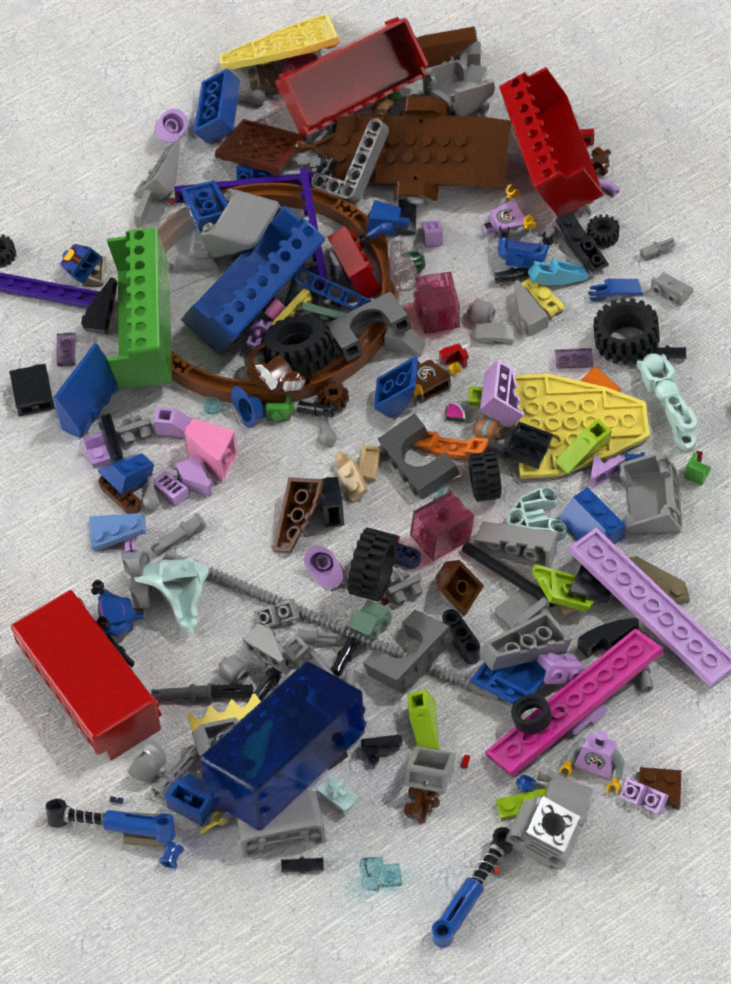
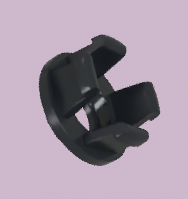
[307,153,337,176]

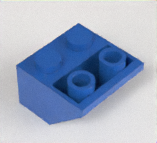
[165,774,221,826]

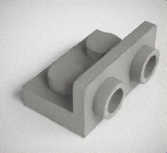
[651,272,694,307]

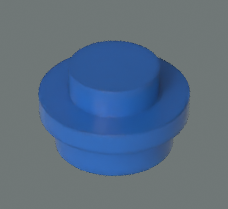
[516,775,536,792]

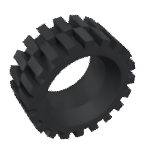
[593,298,660,365]
[347,527,398,602]

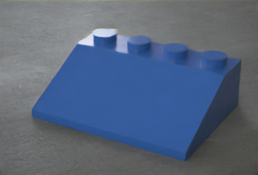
[54,343,119,438]

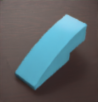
[528,259,589,285]

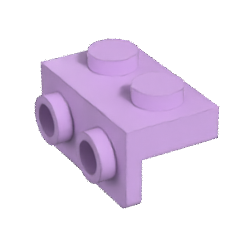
[537,653,584,684]

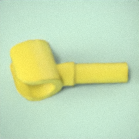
[199,812,228,835]

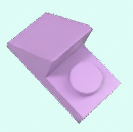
[422,220,443,247]
[83,432,111,468]
[590,454,624,489]

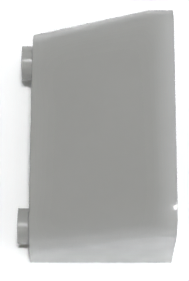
[423,60,495,116]
[619,450,683,534]
[235,789,326,858]

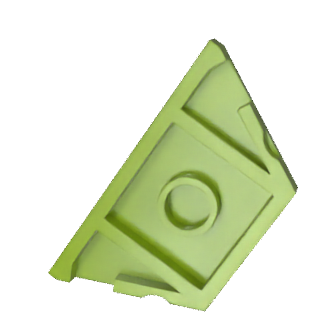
[532,564,595,612]

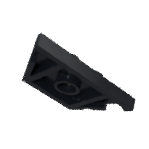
[567,564,612,603]

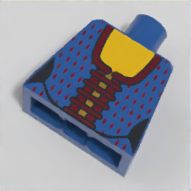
[60,244,102,285]

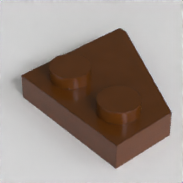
[639,767,682,810]

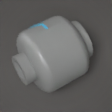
[467,299,496,324]
[219,655,249,685]

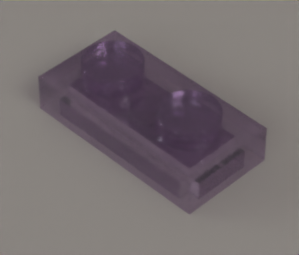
[57,332,76,367]
[555,348,593,369]

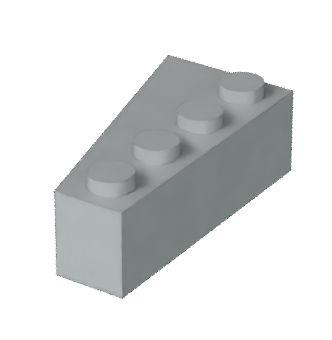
[480,611,572,671]

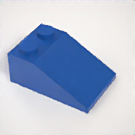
[181,180,228,236]
[374,356,418,419]

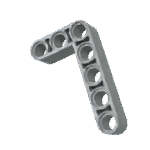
[311,118,389,204]

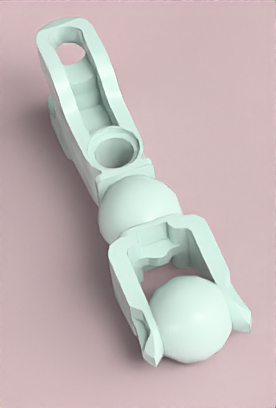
[637,354,697,451]

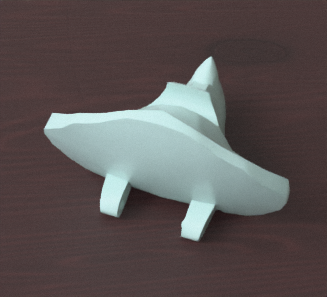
[134,557,209,634]

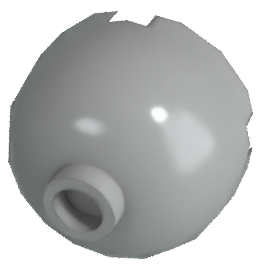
[127,740,166,782]

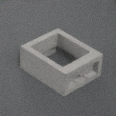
[404,746,456,793]

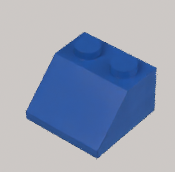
[98,453,154,494]

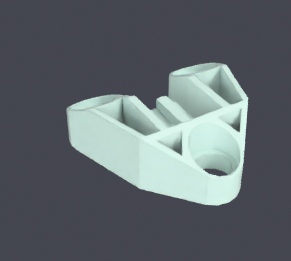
[507,487,567,541]

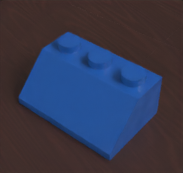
[557,487,626,544]

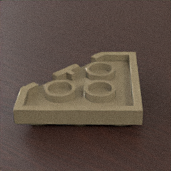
[629,556,690,613]

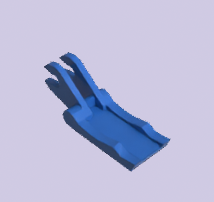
[588,279,643,302]

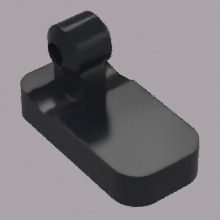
[361,735,403,765]

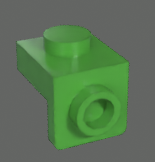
[266,395,294,421]

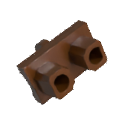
[591,146,611,176]
[404,781,440,823]

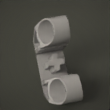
[121,550,152,609]

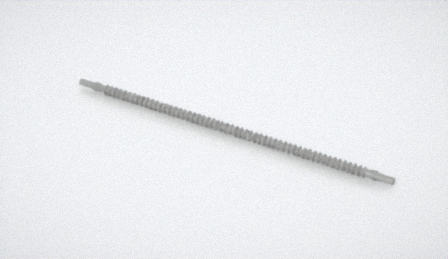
[165,550,499,701]

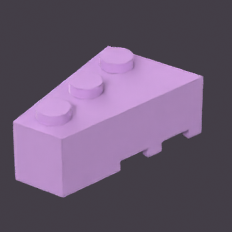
[480,359,524,428]

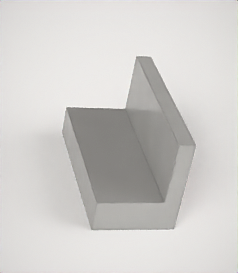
[134,190,166,229]

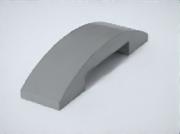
[282,633,346,704]

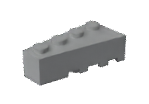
[475,521,557,568]

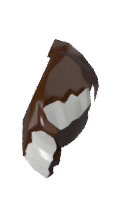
[244,344,305,394]

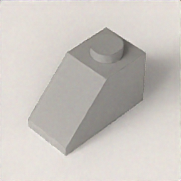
[384,326,425,357]

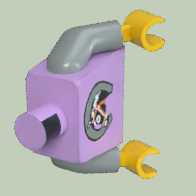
[483,185,536,240]
[559,731,625,795]

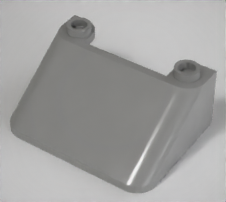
[199,189,280,258]

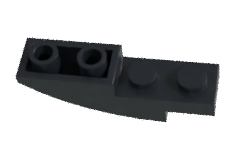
[556,211,609,273]

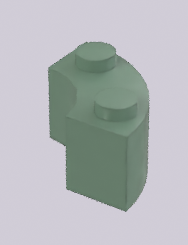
[348,600,392,638]

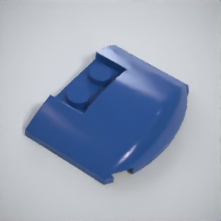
[470,660,546,704]

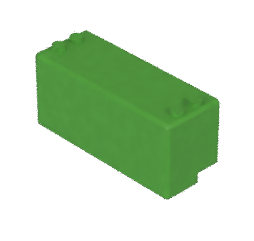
[107,227,172,390]

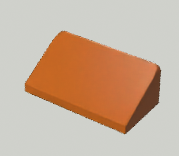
[581,366,621,392]

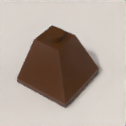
[436,560,484,616]

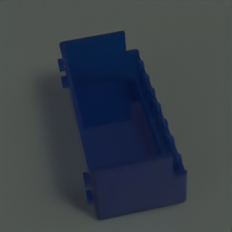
[200,661,367,831]

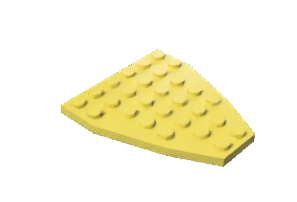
[219,14,340,71]
[515,374,650,479]

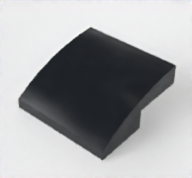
[503,421,554,469]

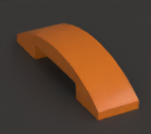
[414,431,489,459]

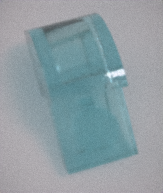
[359,857,403,891]

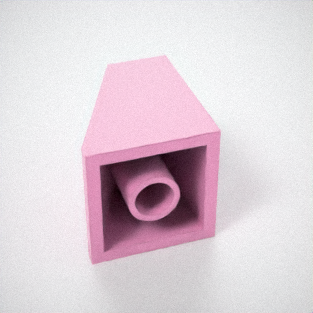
[184,418,238,482]

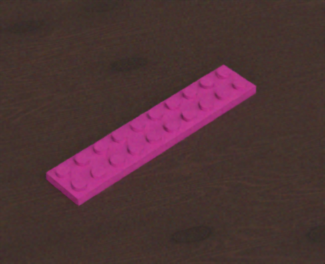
[485,628,664,777]

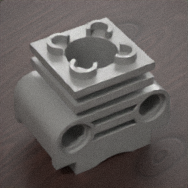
[505,797,582,870]

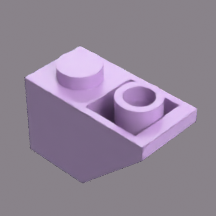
[154,406,192,438]
[176,456,214,497]

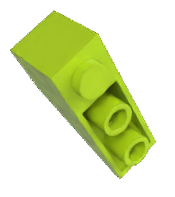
[555,418,612,475]
[407,689,440,750]

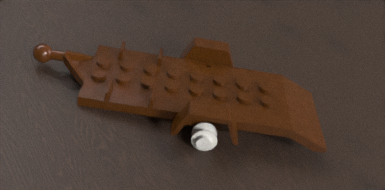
[294,97,511,206]

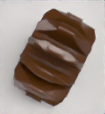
[318,381,349,413]

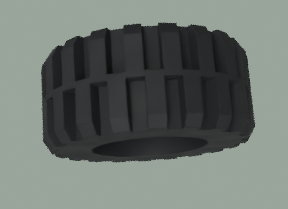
[261,314,335,377]

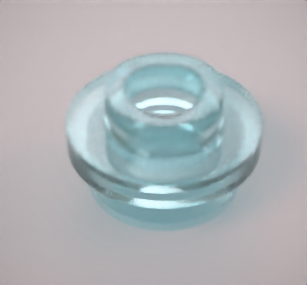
[203,397,222,415]

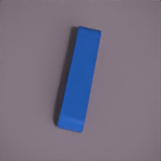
[295,269,372,310]

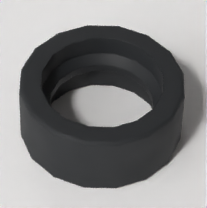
[511,694,552,734]

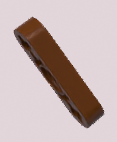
[99,476,141,514]

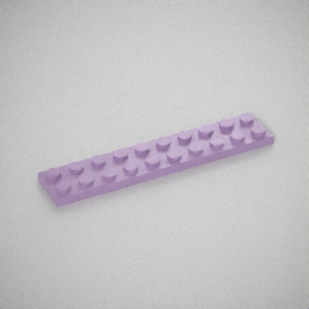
[568,528,731,687]

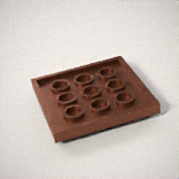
[215,119,306,175]

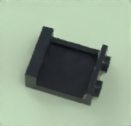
[9,363,55,417]

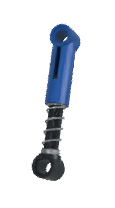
[45,799,176,843]
[432,827,513,948]

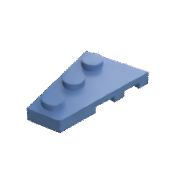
[89,513,146,551]

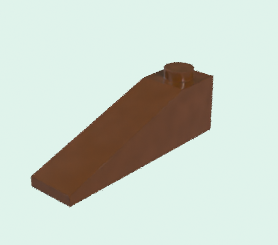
[416,26,478,69]
[273,477,324,553]

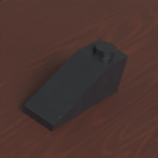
[81,277,118,335]

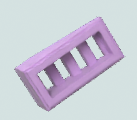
[154,471,190,506]

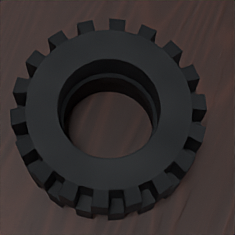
[468,451,502,502]

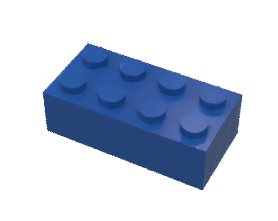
[194,68,241,144]

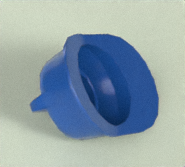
[231,386,265,428]

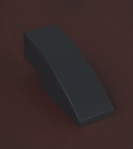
[577,618,639,658]

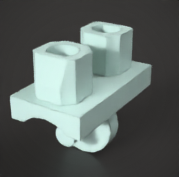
[317,775,359,814]

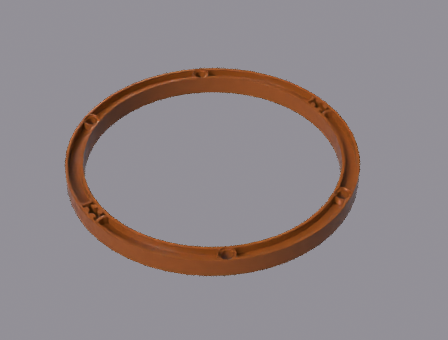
[157,183,399,405]

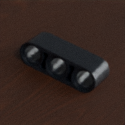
[442,609,481,664]

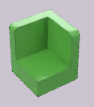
[685,452,711,486]

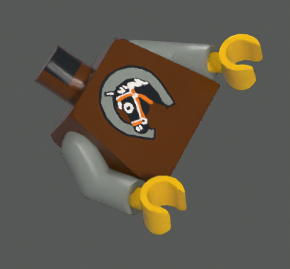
[412,360,462,404]

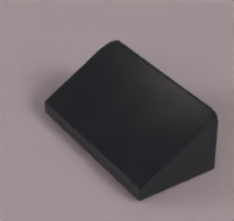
[398,199,417,234]

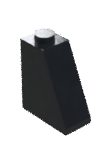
[321,477,345,528]

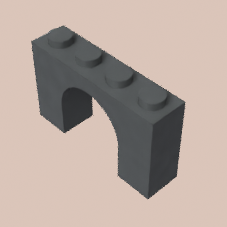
[327,292,412,362]
[377,413,459,499]
[363,610,454,693]

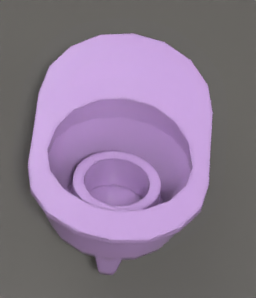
[155,108,188,143]
[304,546,344,589]

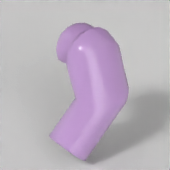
[598,179,620,196]

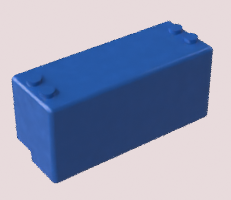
[181,205,325,354]

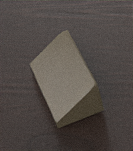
[82,255,106,287]

